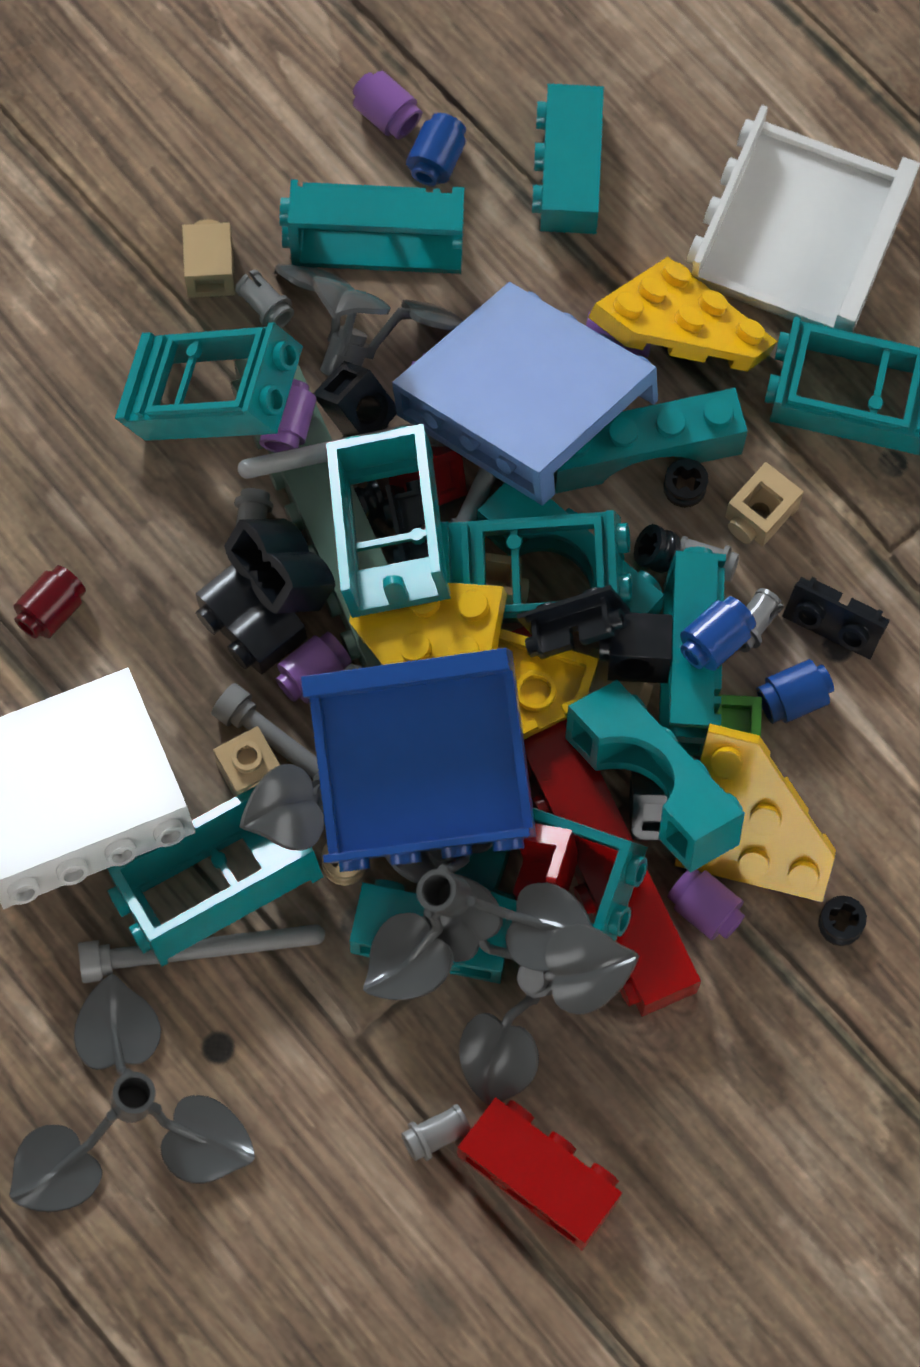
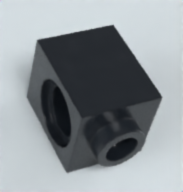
[313,361,397,437]
[599,613,673,684]
[629,771,668,840]

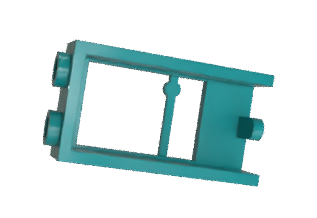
[279,179,465,274]
[764,316,920,455]
[115,322,303,441]
[326,424,451,618]
[441,510,633,624]
[658,546,726,756]
[107,785,323,967]
[455,808,648,941]

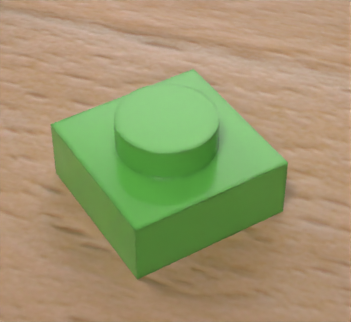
[717,695,762,737]

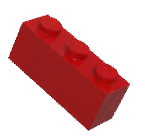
[457,1097,623,1251]

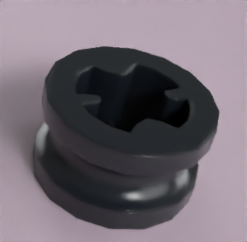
[663,458,708,508]
[353,480,386,526]
[633,524,681,573]
[818,895,867,946]

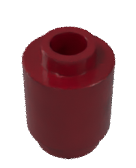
[13,565,86,639]

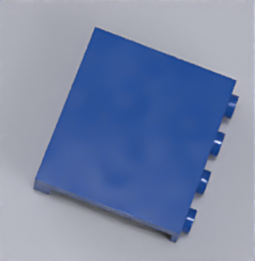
[301,648,536,872]

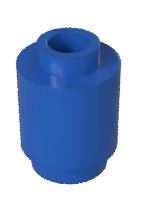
[406,113,466,186]
[680,596,756,671]
[756,659,834,724]

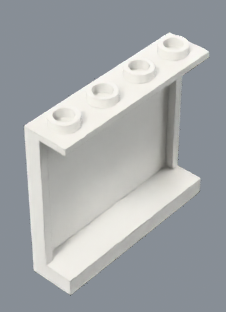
[686,105,920,333]
[0,668,196,909]

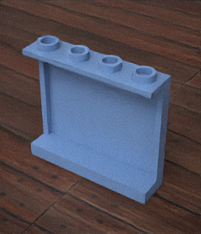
[392,282,658,506]

